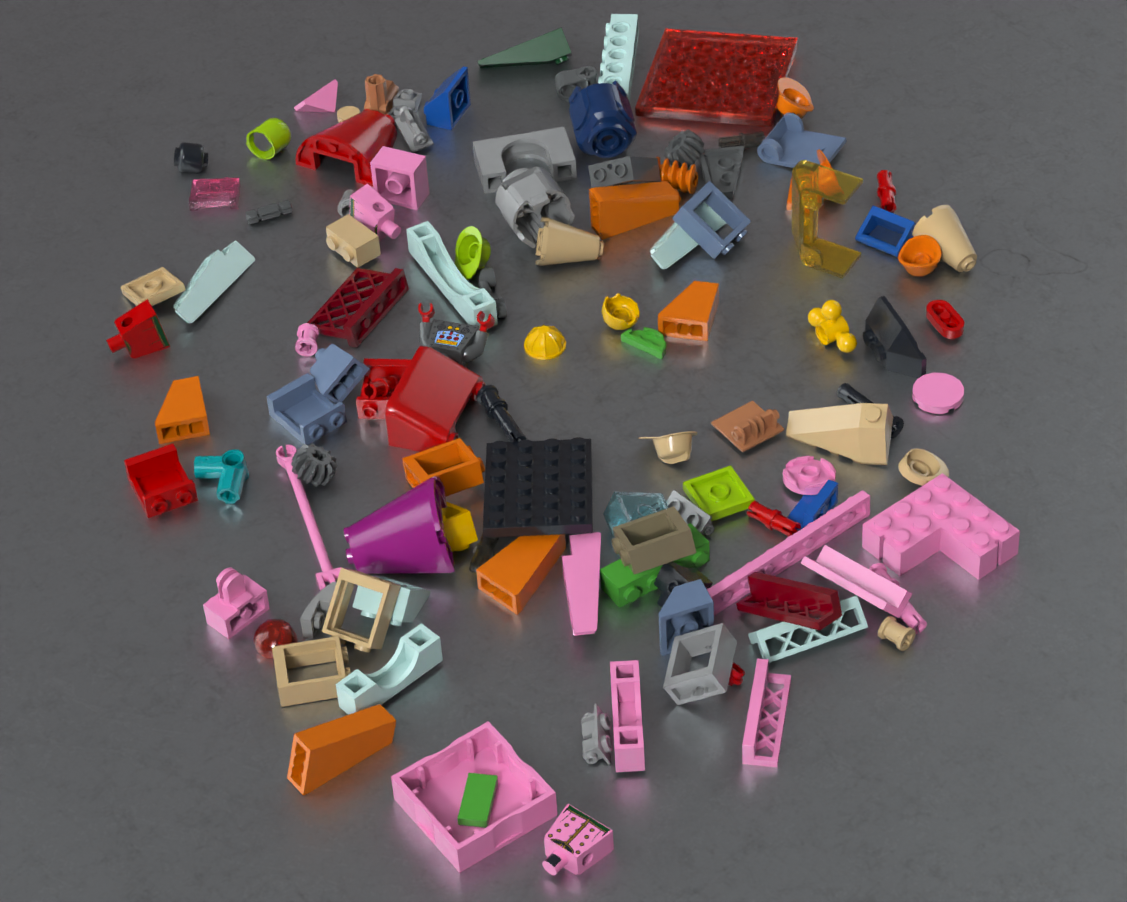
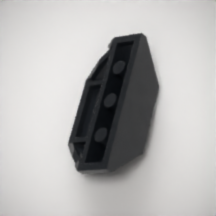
[863,296,927,378]

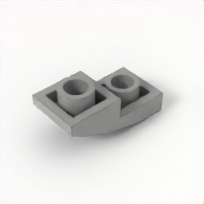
[388,89,422,126]
[300,582,337,639]

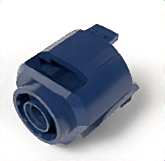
[569,80,637,158]

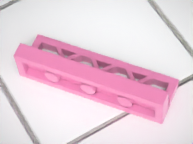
[801,545,912,618]
[742,658,791,768]

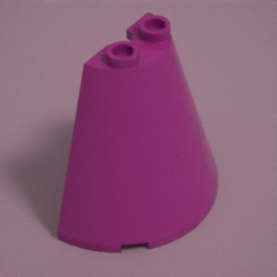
[344,476,455,574]

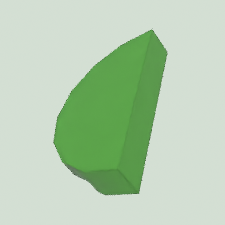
[621,327,666,359]

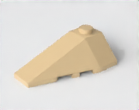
[786,403,893,465]

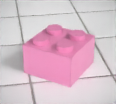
[370,146,430,210]

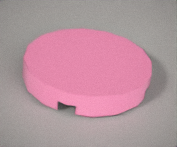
[912,372,964,414]
[782,456,836,495]

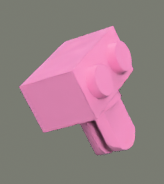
[203,567,270,639]

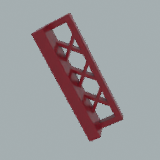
[736,572,842,630]

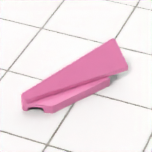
[562,532,601,636]

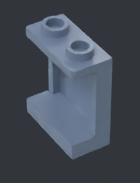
[267,373,347,445]

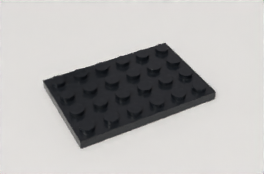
[483,437,593,538]

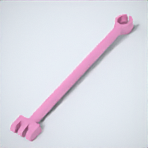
[276,444,342,591]

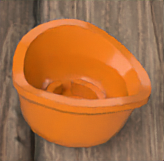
[898,235,942,277]

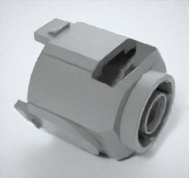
[495,166,575,249]

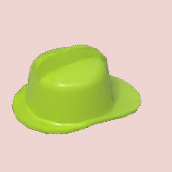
[454,226,491,280]

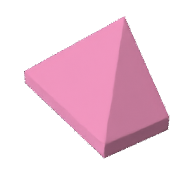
[294,79,338,112]

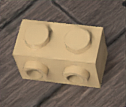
[326,214,381,268]

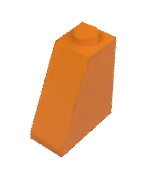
[658,281,719,341]
[155,376,210,444]

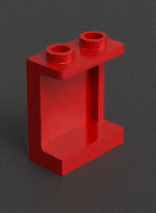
[356,358,412,419]
[124,443,198,518]

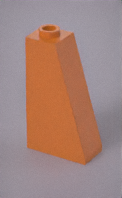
[589,181,681,240]
[476,534,566,615]
[287,704,396,795]

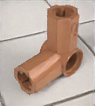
[364,74,399,115]

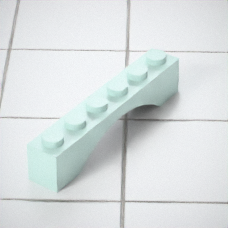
[406,221,498,329]

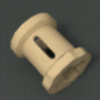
[878,616,916,651]

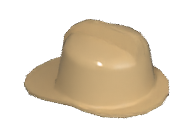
[638,431,697,464]

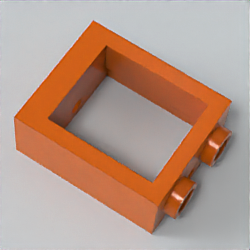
[402,438,485,497]

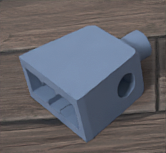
[310,344,370,404]

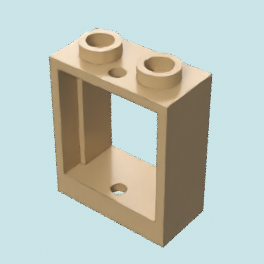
[322,568,401,653]
[272,636,351,707]

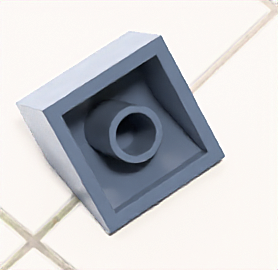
[658,579,714,656]

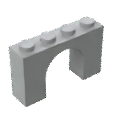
[473,127,577,194]

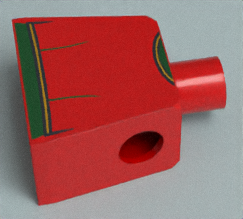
[106,299,170,359]

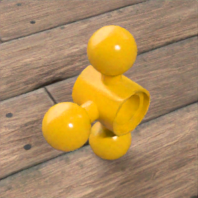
[808,300,857,353]

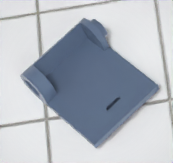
[757,113,847,172]

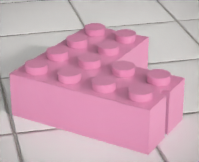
[862,473,1020,580]

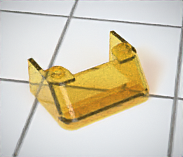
[792,160,863,279]

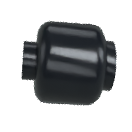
[174,142,208,174]

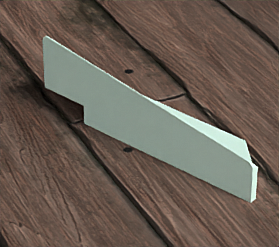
[650,202,726,269]
[173,240,255,323]

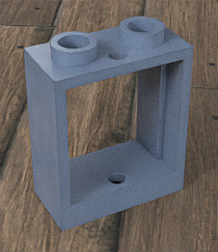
[672,181,751,259]

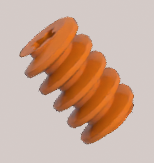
[656,156,698,195]

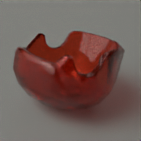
[253,619,298,659]

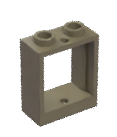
[611,506,696,575]

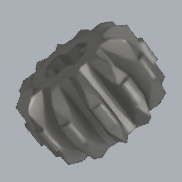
[664,129,704,168]
[291,443,337,487]

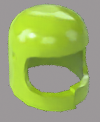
[246,118,291,160]

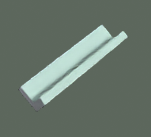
[748,595,868,663]

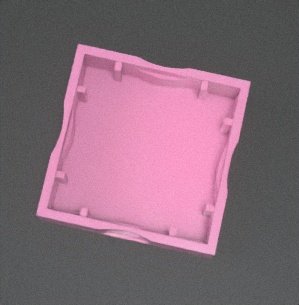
[391,721,558,873]

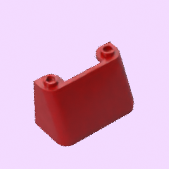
[385,345,486,452]

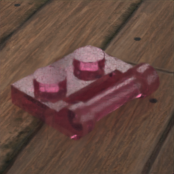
[189,177,240,211]

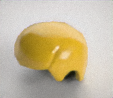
[601,293,640,330]

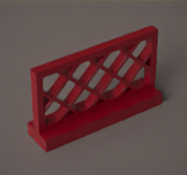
[307,268,409,348]

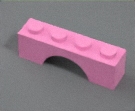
[610,660,645,772]

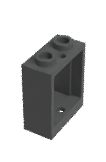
[588,156,661,188]

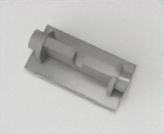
[394,106,434,153]
[660,490,714,536]
[581,703,613,765]

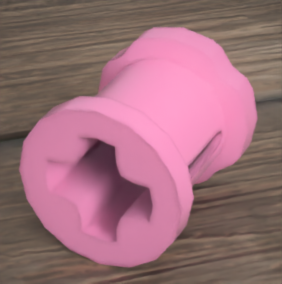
[295,323,319,357]

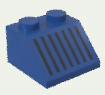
[424,66,471,131]

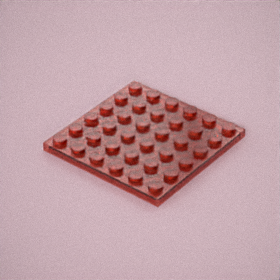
[635,28,798,127]

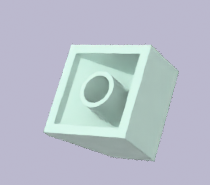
[353,576,431,626]

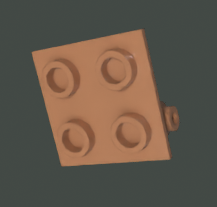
[711,400,784,452]

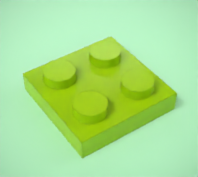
[683,465,755,522]

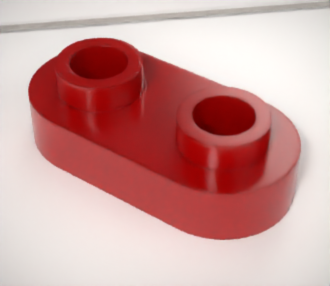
[926,300,964,339]

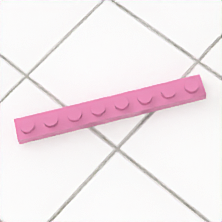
[707,490,870,616]

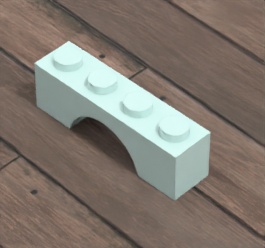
[336,623,443,715]

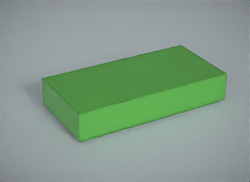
[457,773,498,828]

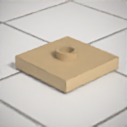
[120,267,186,306]

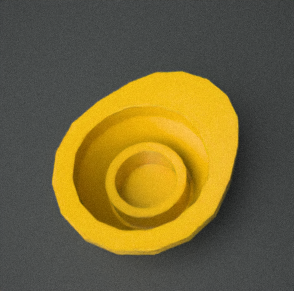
[524,324,566,360]

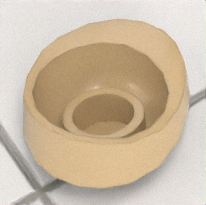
[898,448,949,486]

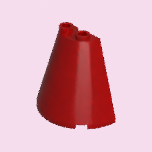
[295,109,398,187]

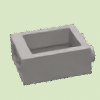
[663,623,737,705]

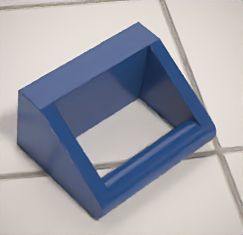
[855,205,916,257]

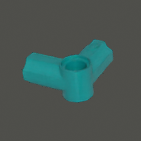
[194,449,249,504]

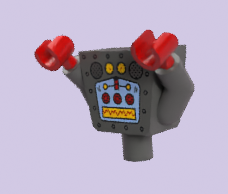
[418,302,495,367]

